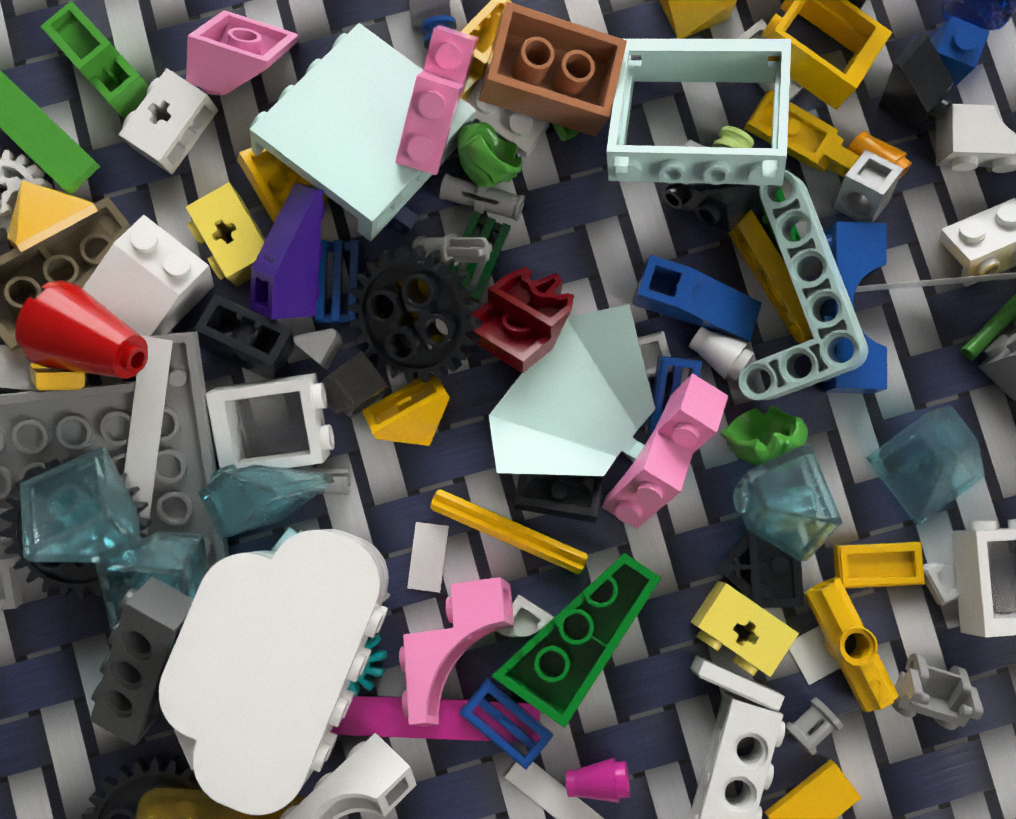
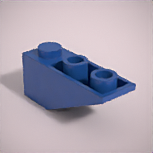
[631,255,762,342]

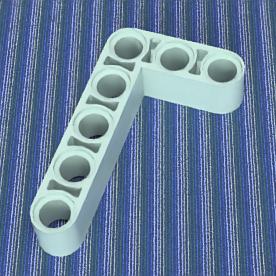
[738,170,868,400]

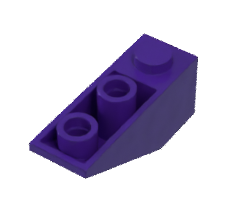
[250,183,325,320]

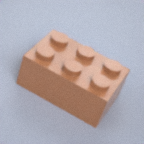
[478,1,627,137]

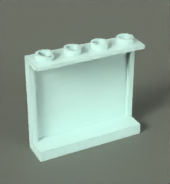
[250,23,476,241]

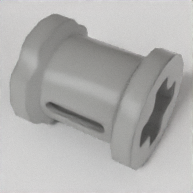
[785,697,844,756]

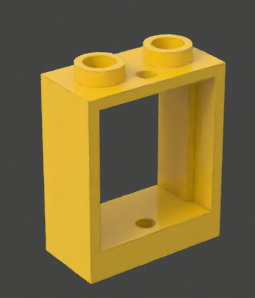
[761,0,892,110]

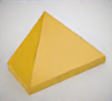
[659,0,737,39]
[7,180,98,252]
[362,375,450,446]

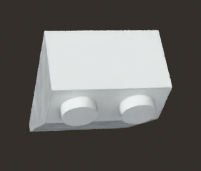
[82,215,214,337]

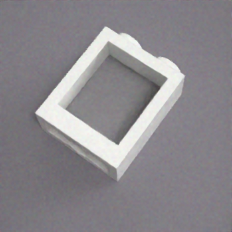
[205,373,335,477]
[952,519,1016,637]

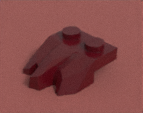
[471,267,574,373]

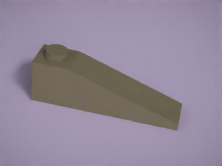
[0,196,131,351]

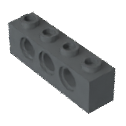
[90,576,194,746]

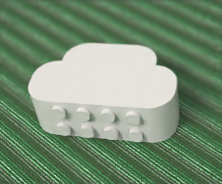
[159,529,389,815]

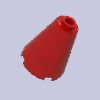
[15,280,148,379]

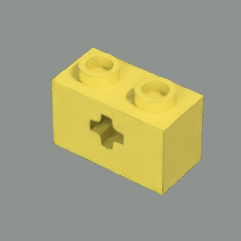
[185,182,266,287]
[690,581,799,677]

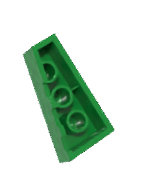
[491,553,662,728]

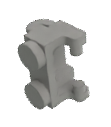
[892,653,983,730]

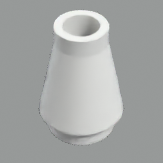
[689,326,754,381]

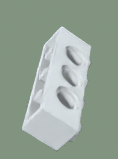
[689,692,785,819]

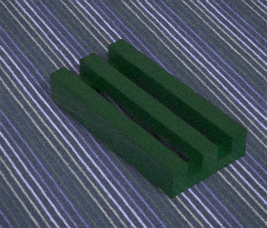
[452,210,511,303]

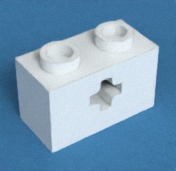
[118,68,218,175]

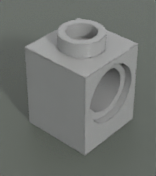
[833,150,904,223]

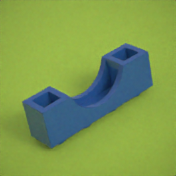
[821,221,887,394]

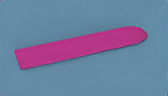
[331,695,540,742]

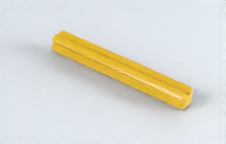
[430,489,588,574]

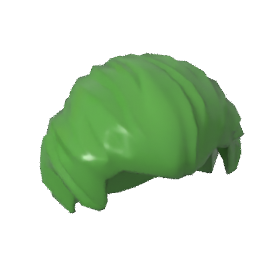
[458,122,523,188]
[721,406,808,468]

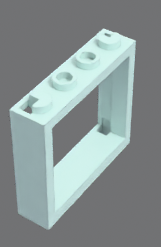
[606,39,791,186]

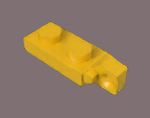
[744,90,859,177]

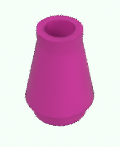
[565,757,630,803]

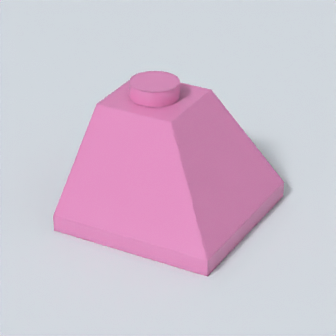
[186,10,299,96]

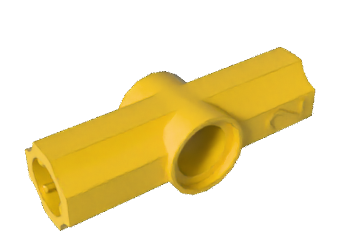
[804,577,899,713]

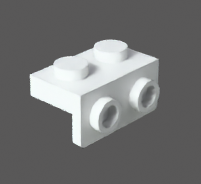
[939,198,1016,287]

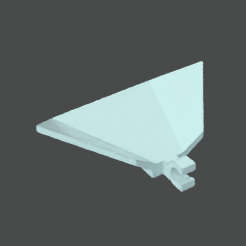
[489,304,655,477]

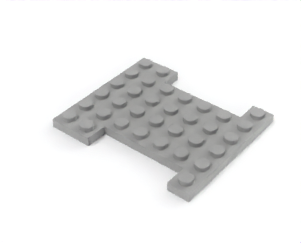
[0,331,229,610]

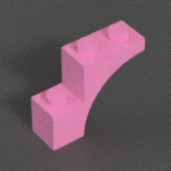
[395,25,479,175]
[602,373,728,529]
[399,577,514,726]

